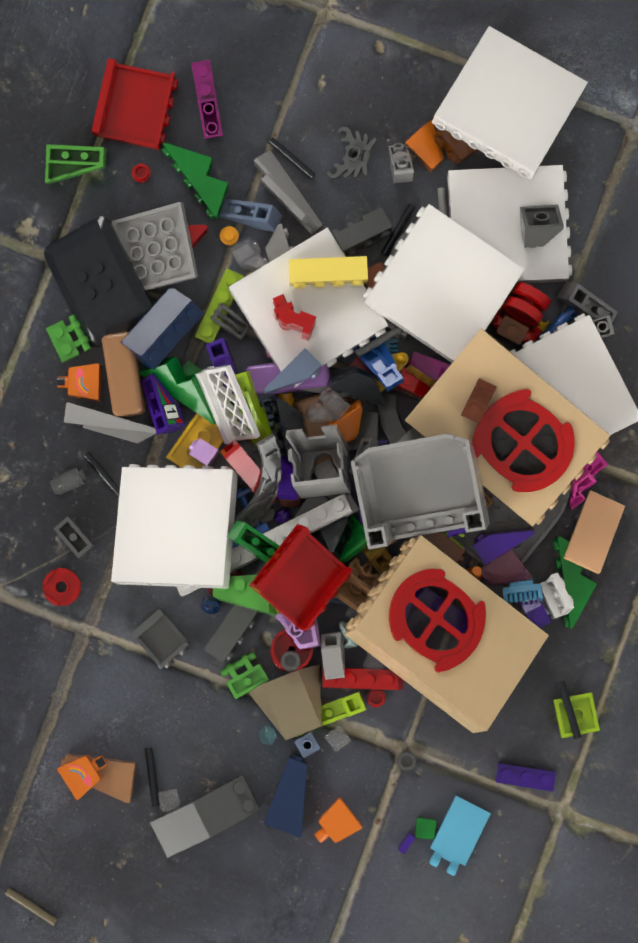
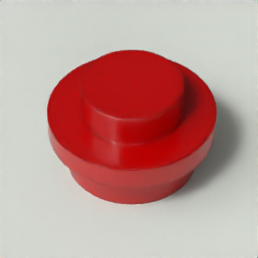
[132,164,151,183]
[366,689,386,708]

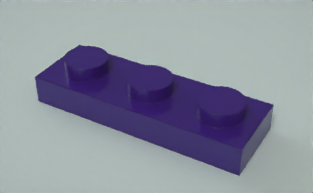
[495,762,556,791]

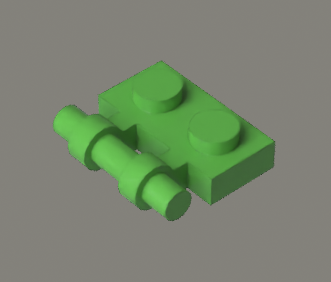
[46,315,91,363]
[220,652,269,699]

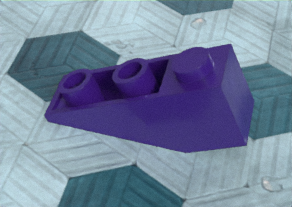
[205,338,238,401]

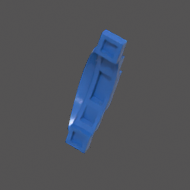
[352,336,404,391]

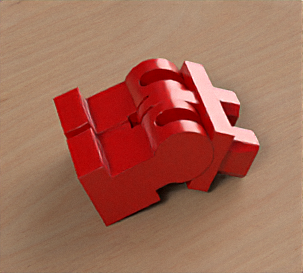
[273,294,316,341]

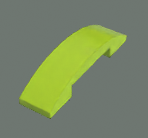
[296,692,367,737]

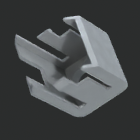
[285,425,351,499]

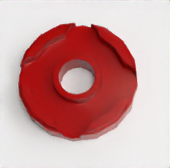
[43,568,81,606]

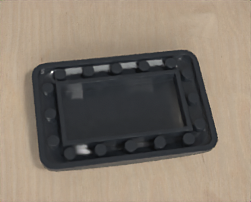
[44,216,153,347]

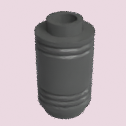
[50,467,87,495]

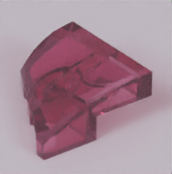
[481,549,533,585]

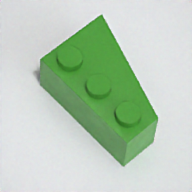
[45,144,107,184]
[213,575,276,617]

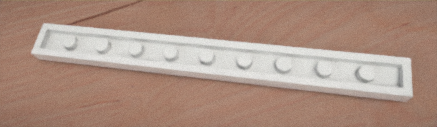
[177,494,353,597]

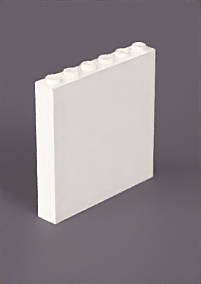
[432,26,588,180]
[447,165,572,283]
[363,204,525,363]
[229,227,388,387]
[510,313,638,435]
[111,464,238,589]

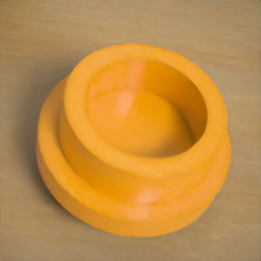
[220,226,239,245]

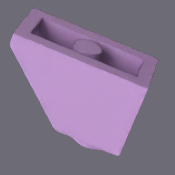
[189,438,220,466]

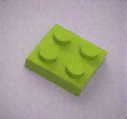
[553,692,600,738]

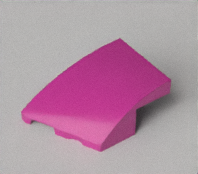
[569,451,608,510]

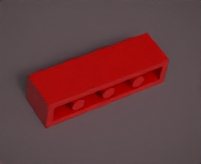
[322,667,404,690]

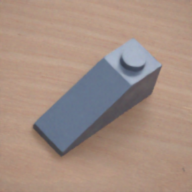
[219,199,283,232]
[263,348,322,394]

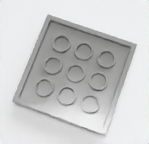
[112,202,198,291]

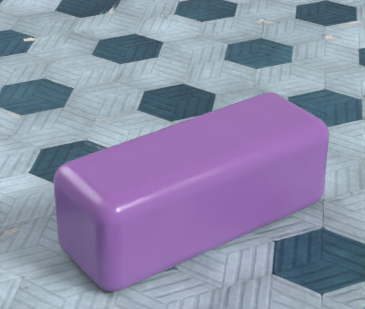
[246,363,330,396]

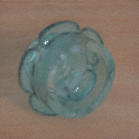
[259,726,276,745]

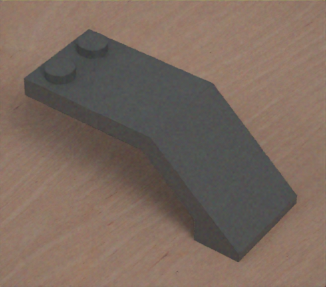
[150,775,260,858]

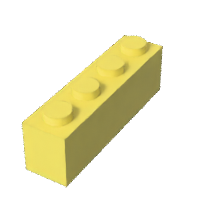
[288,256,368,289]

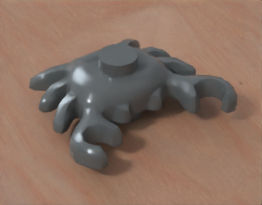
[327,127,377,179]

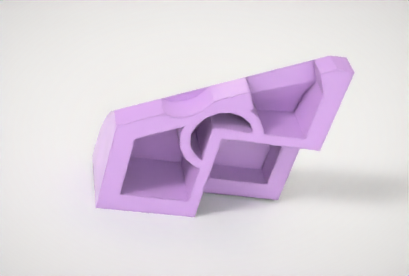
[276,613,321,649]

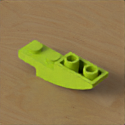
[234,371,272,449]

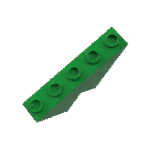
[161,143,229,220]
[139,356,216,425]
[553,536,597,629]

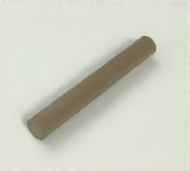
[5,888,58,926]

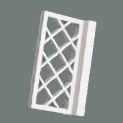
[195,365,260,444]

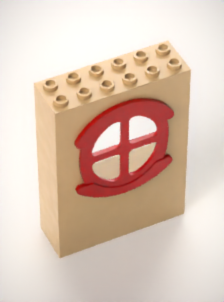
[405,328,610,527]
[344,535,549,733]

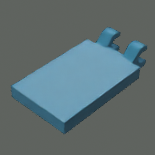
[429,795,491,876]

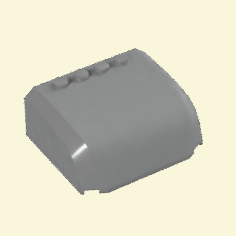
[351,433,490,549]

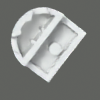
[540,572,574,619]

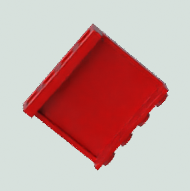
[91,58,178,150]
[249,524,353,632]

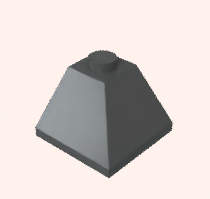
[520,205,564,248]

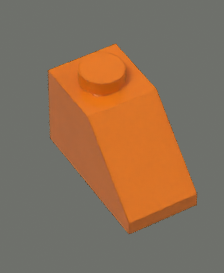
[328,399,363,442]

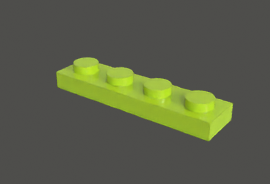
[195,268,244,343]

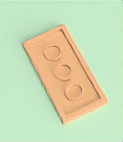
[563,490,625,574]

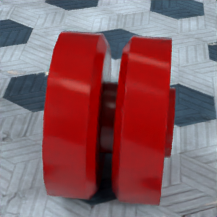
[501,282,551,327]
[270,629,313,673]

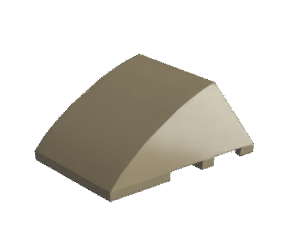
[248,665,322,740]

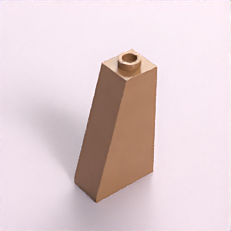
[61,753,137,803]

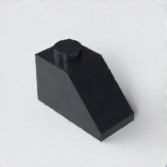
[320,517,353,560]

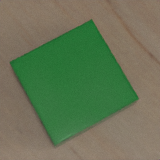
[415,817,436,840]

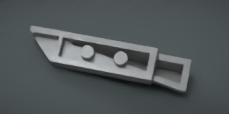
[254,151,322,235]
[64,402,157,444]

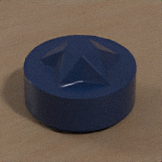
[201,596,221,614]

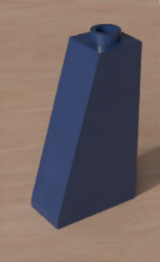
[264,754,307,838]

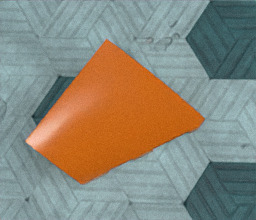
[405,120,445,172]

